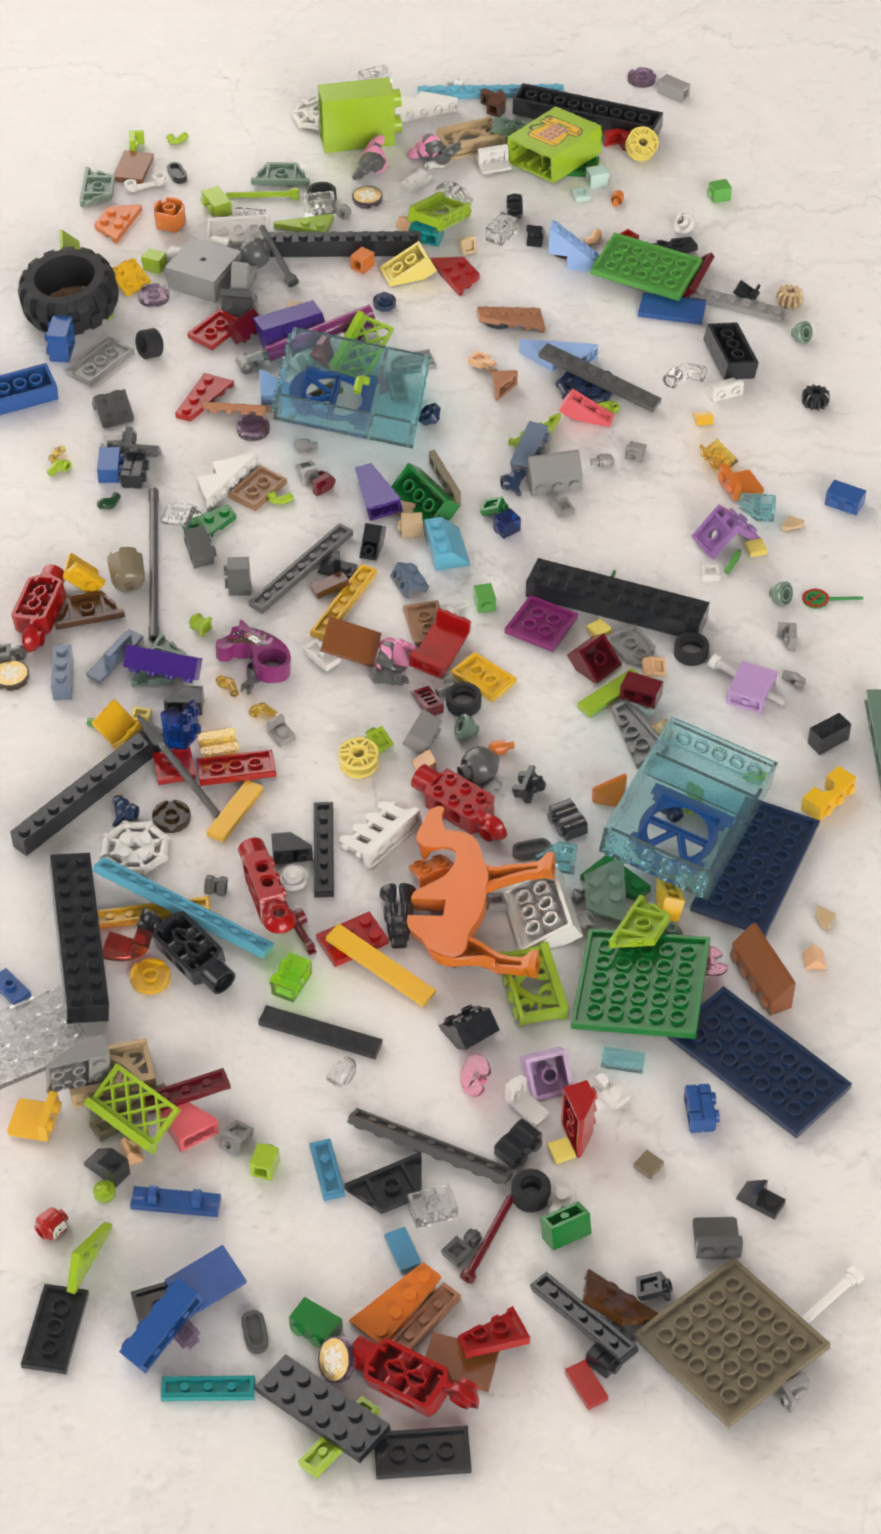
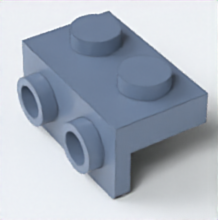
[390,562,429,598]

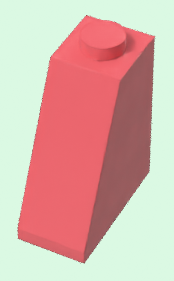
[156,1102,219,1152]

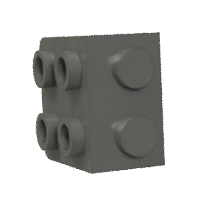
[92,389,134,428]
[122,426,162,457]
[692,1217,743,1259]

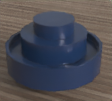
[373,292,396,312]
[419,403,441,426]

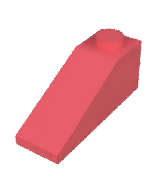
[559,388,614,427]

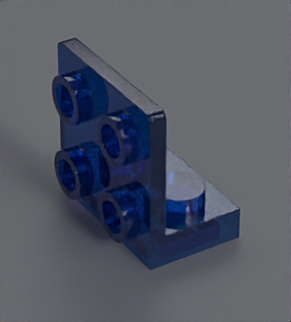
[160,700,201,749]

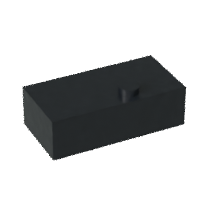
[703,322,759,380]

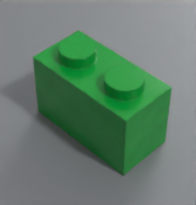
[540,1201,592,1250]
[289,1297,343,1348]

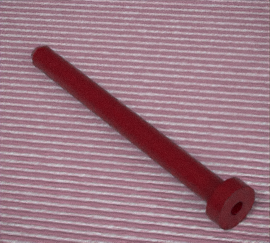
[460,1194,513,1284]

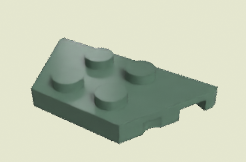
[491,116,526,136]
[251,162,310,186]
[79,167,115,207]
[131,633,187,687]
[584,857,627,922]

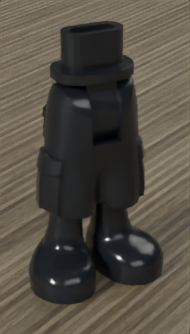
[379,883,416,949]

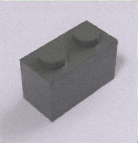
[184,526,217,569]
[224,557,251,596]

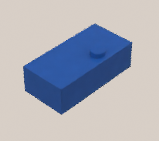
[0,363,58,415]

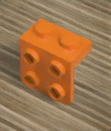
[718,463,764,502]
[408,854,454,888]

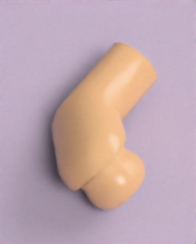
[583,229,602,245]

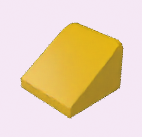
[693,412,714,426]

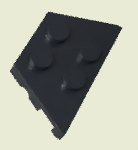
[344,1152,422,1214]

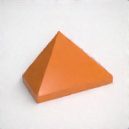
[592,773,627,808]

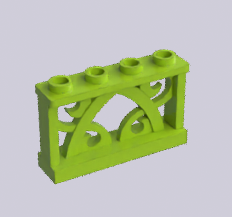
[407,191,472,232]
[500,942,569,1027]

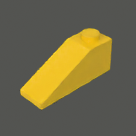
[656,872,685,922]

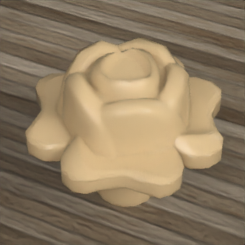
[652,718,675,738]

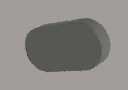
[512,838,551,861]
[241,1310,269,1354]

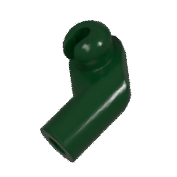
[97,492,121,509]

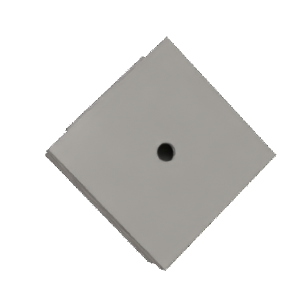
[165,237,241,303]

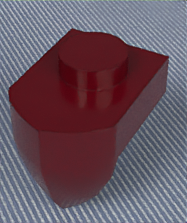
[312,470,336,497]

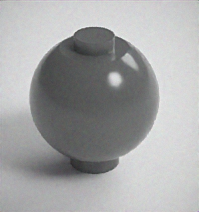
[239,237,271,269]
[457,746,499,785]

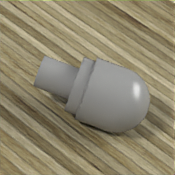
[294,438,318,452]
[590,454,614,468]

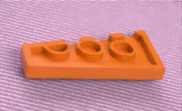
[349,1262,442,1344]

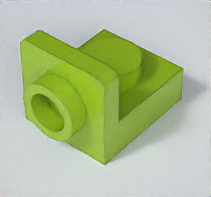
[129,130,145,152]
[364,726,394,754]

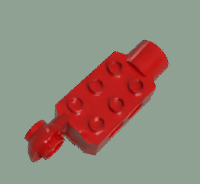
[11,564,66,653]
[411,764,507,842]
[238,837,296,934]
[348,1336,479,1418]

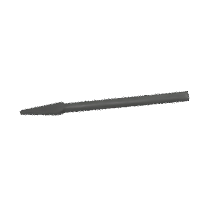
[137,715,221,818]

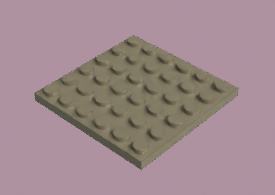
[633,1257,830,1429]

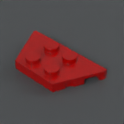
[430,257,480,296]

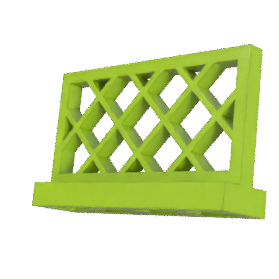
[328,310,394,378]
[83,1063,181,1155]

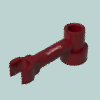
[293,908,317,956]

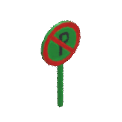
[802,589,864,609]

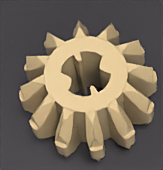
[776,284,804,309]

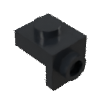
[733,280,761,300]

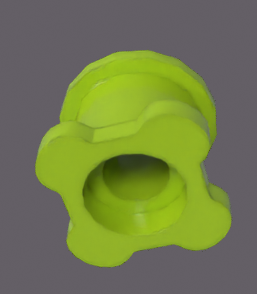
[189,613,213,637]

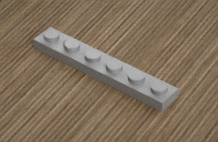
[690,287,787,323]

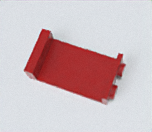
[409,608,471,679]

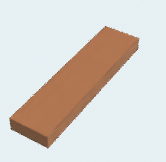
[391,1282,461,1351]

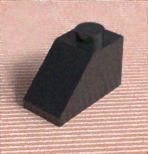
[84,1148,131,1188]

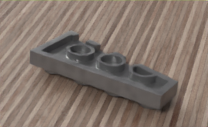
[611,699,669,769]

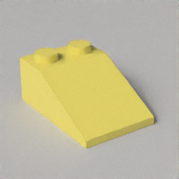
[379,241,437,286]

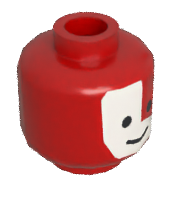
[34,1207,68,1241]

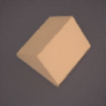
[803,944,826,969]
[120,1137,144,1165]

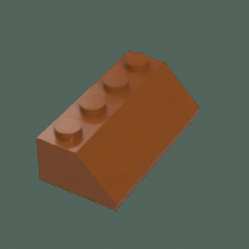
[730,923,796,1016]

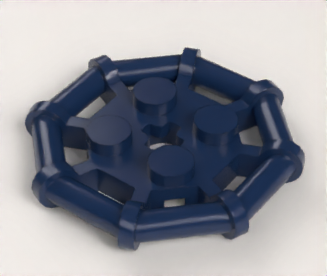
[556,371,613,403]

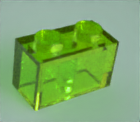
[269,952,312,1003]

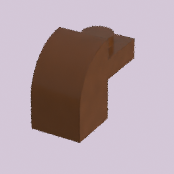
[480,88,506,117]

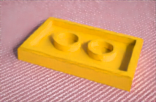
[450,652,517,702]

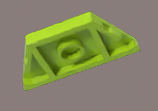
[609,895,670,948]

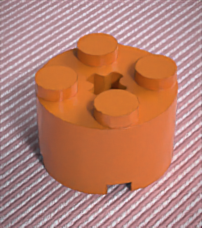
[154,197,186,233]

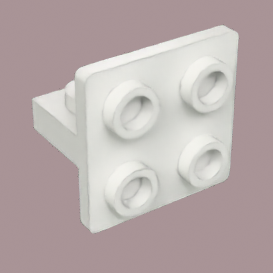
[474,144,511,174]

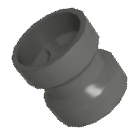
[204,875,228,897]

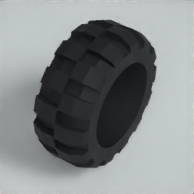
[18,246,119,336]

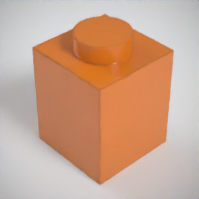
[350,247,375,274]

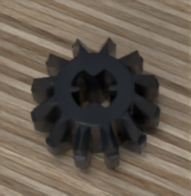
[506,193,523,220]
[801,384,830,411]

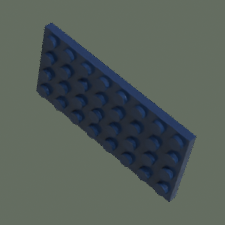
[690,796,820,937]
[668,986,852,1138]

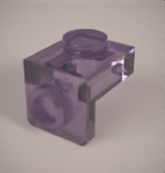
[174,1320,201,1350]

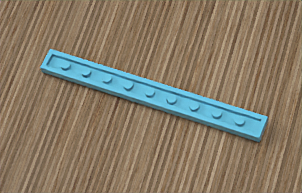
[418,83,564,99]
[92,857,274,958]

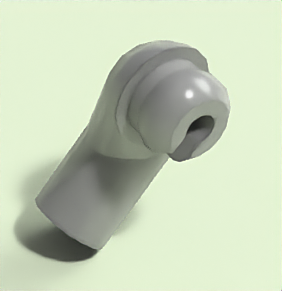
[782,670,806,689]
[435,673,456,697]
[482,778,503,793]

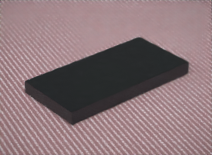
[21,1284,89,1374]
[375,1426,472,1480]

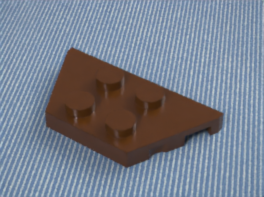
[55,591,125,630]
[582,1269,659,1326]

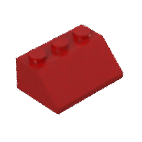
[561,1080,598,1158]

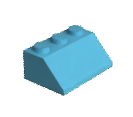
[425,517,470,571]

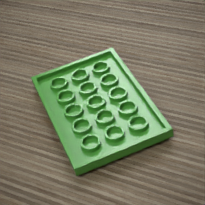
[590,232,702,301]

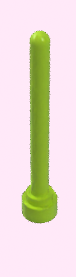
[226,187,299,200]

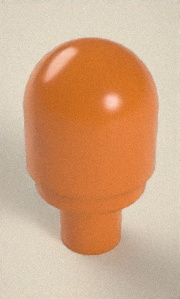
[611,190,624,207]
[488,740,515,756]

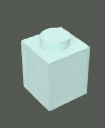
[586,165,610,189]

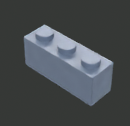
[510,421,551,476]
[51,644,74,700]

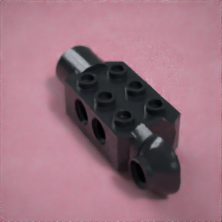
[137,908,235,994]

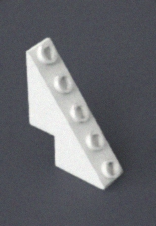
[395,91,458,122]
[197,452,259,511]

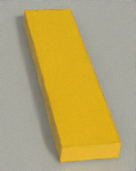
[206,780,264,843]

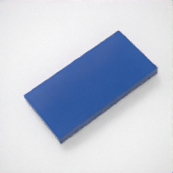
[638,293,706,325]

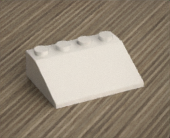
[501,867,583,950]

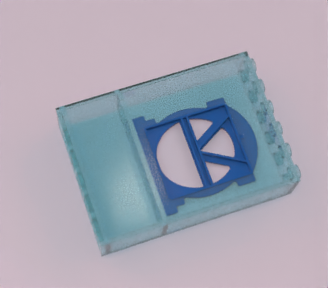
[271,327,431,449]
[599,716,778,900]

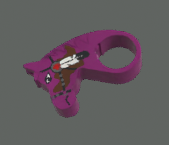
[216,620,291,683]

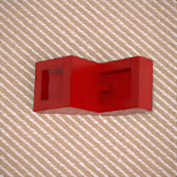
[603,128,631,151]

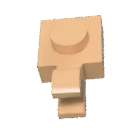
[468,350,497,374]

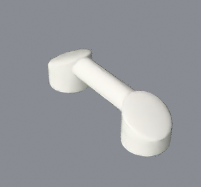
[124,173,166,192]

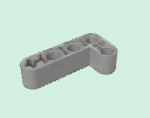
[231,262,257,291]

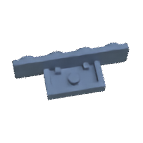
[86,629,143,683]

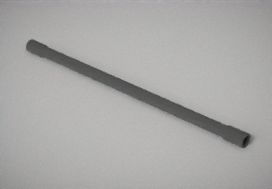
[148,488,159,643]

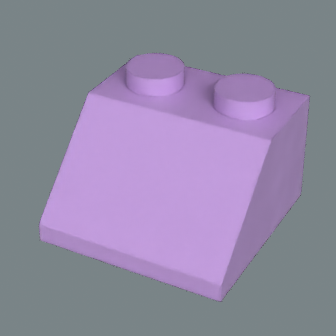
[520,1046,573,1100]

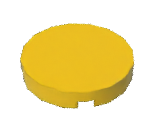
[130,958,171,995]

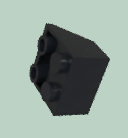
[438,1005,500,1050]

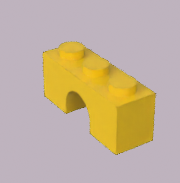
[801,766,857,821]

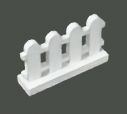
[339,801,422,869]

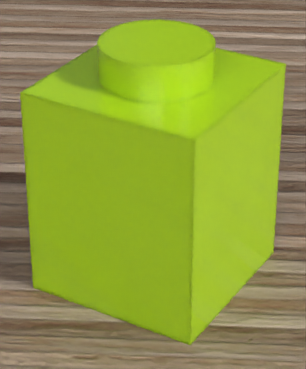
[141,248,167,274]
[249,1143,280,1181]

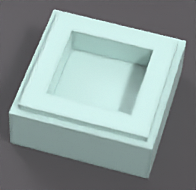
[572,187,591,202]

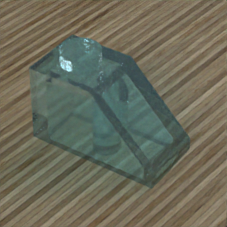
[739,493,776,522]
[535,842,578,875]

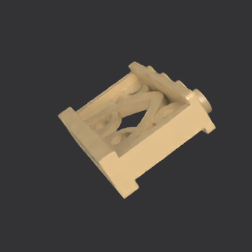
[436,116,505,160]
[69,1038,157,1108]

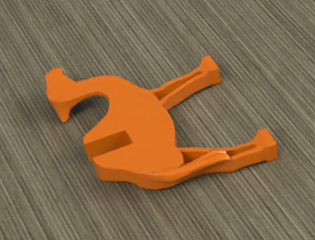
[407,806,556,978]

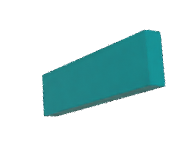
[161,1375,255,1401]

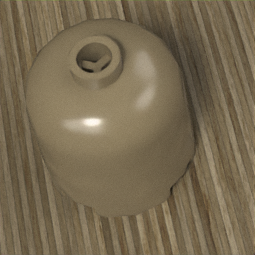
[107,547,145,593]

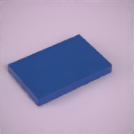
[164,1245,247,1318]

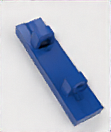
[130,1185,221,1217]

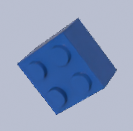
[44,315,76,363]

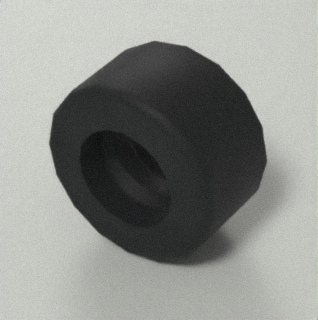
[135,328,164,359]
[511,1169,551,1213]

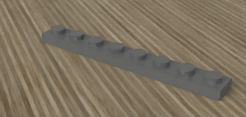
[538,343,662,413]
[248,523,353,614]
[347,1108,514,1185]

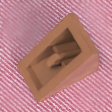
[492,370,518,401]

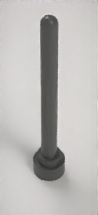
[259,225,299,288]

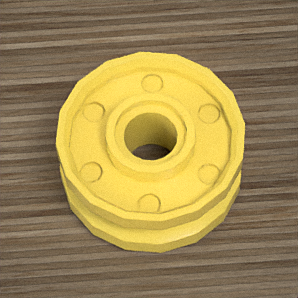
[625,126,659,162]
[338,737,379,779]

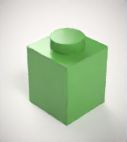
[707,179,732,203]
[473,583,496,613]

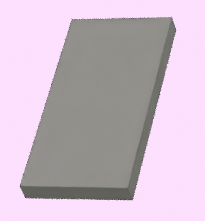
[66,337,135,387]

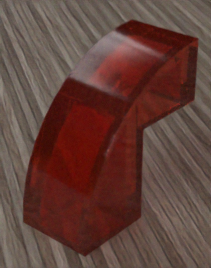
[102,928,153,961]

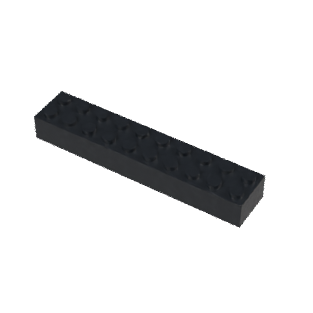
[512,83,663,136]
[526,558,710,636]
[50,853,109,1024]

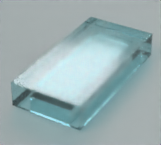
[601,1046,646,1074]

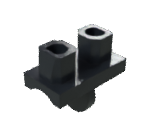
[512,765,546,803]

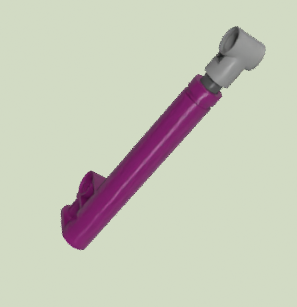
[235,304,377,374]

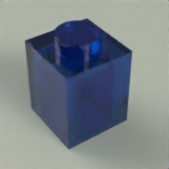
[493,508,521,539]

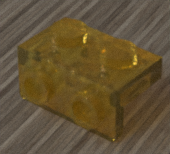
[699,438,739,471]
[197,727,239,757]

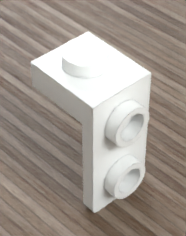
[505,1074,549,1126]

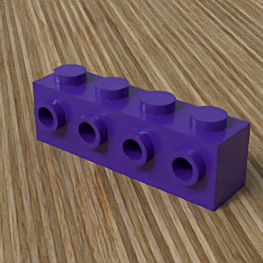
[123,645,203,683]

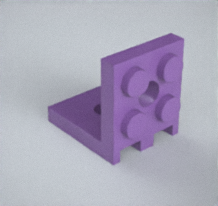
[691,504,760,559]

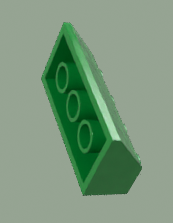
[391,463,460,525]

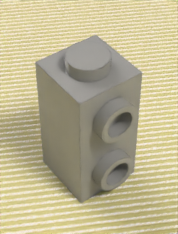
[657,74,691,103]

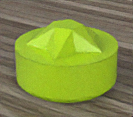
[93,1180,116,1203]

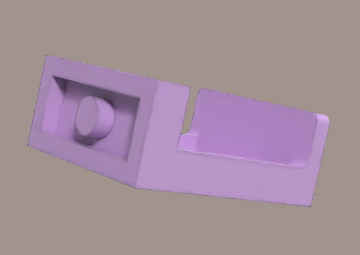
[726,661,778,714]

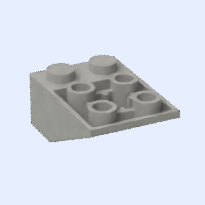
[46,1034,110,1093]

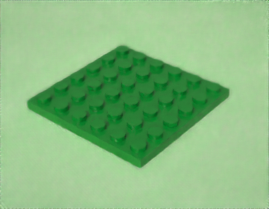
[571,928,711,1039]

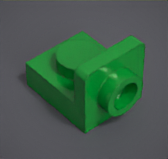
[480,496,509,520]

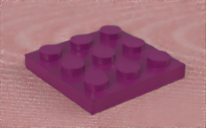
[504,595,578,652]

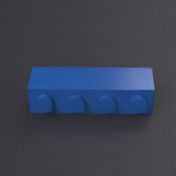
[119,1278,204,1374]

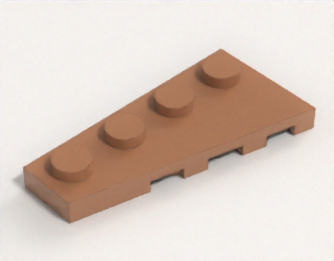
[476,306,545,333]
[203,402,278,416]

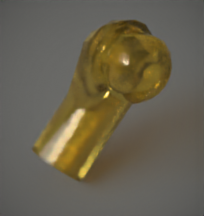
[48,445,66,464]
[215,675,239,697]
[249,702,278,718]

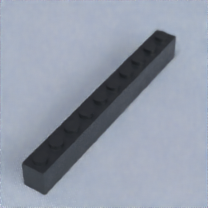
[263,231,421,257]
[10,722,166,857]

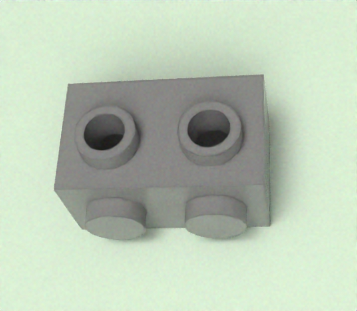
[402,709,442,754]

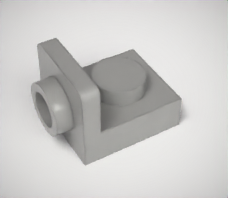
[101,435,126,453]
[625,441,647,462]
[295,461,319,485]
[776,622,797,651]
[267,714,296,747]
[219,1120,254,1156]
[778,1373,810,1413]

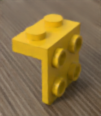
[112,257,151,297]
[63,553,106,593]
[92,700,149,750]
[7,1091,62,1142]

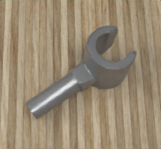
[571,887,585,905]

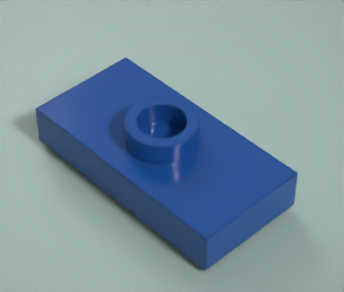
[0,968,32,1007]

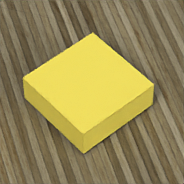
[744,538,767,557]
[586,618,612,636]
[131,706,153,723]
[547,1137,576,1165]

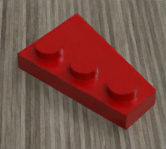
[457,1306,530,1359]

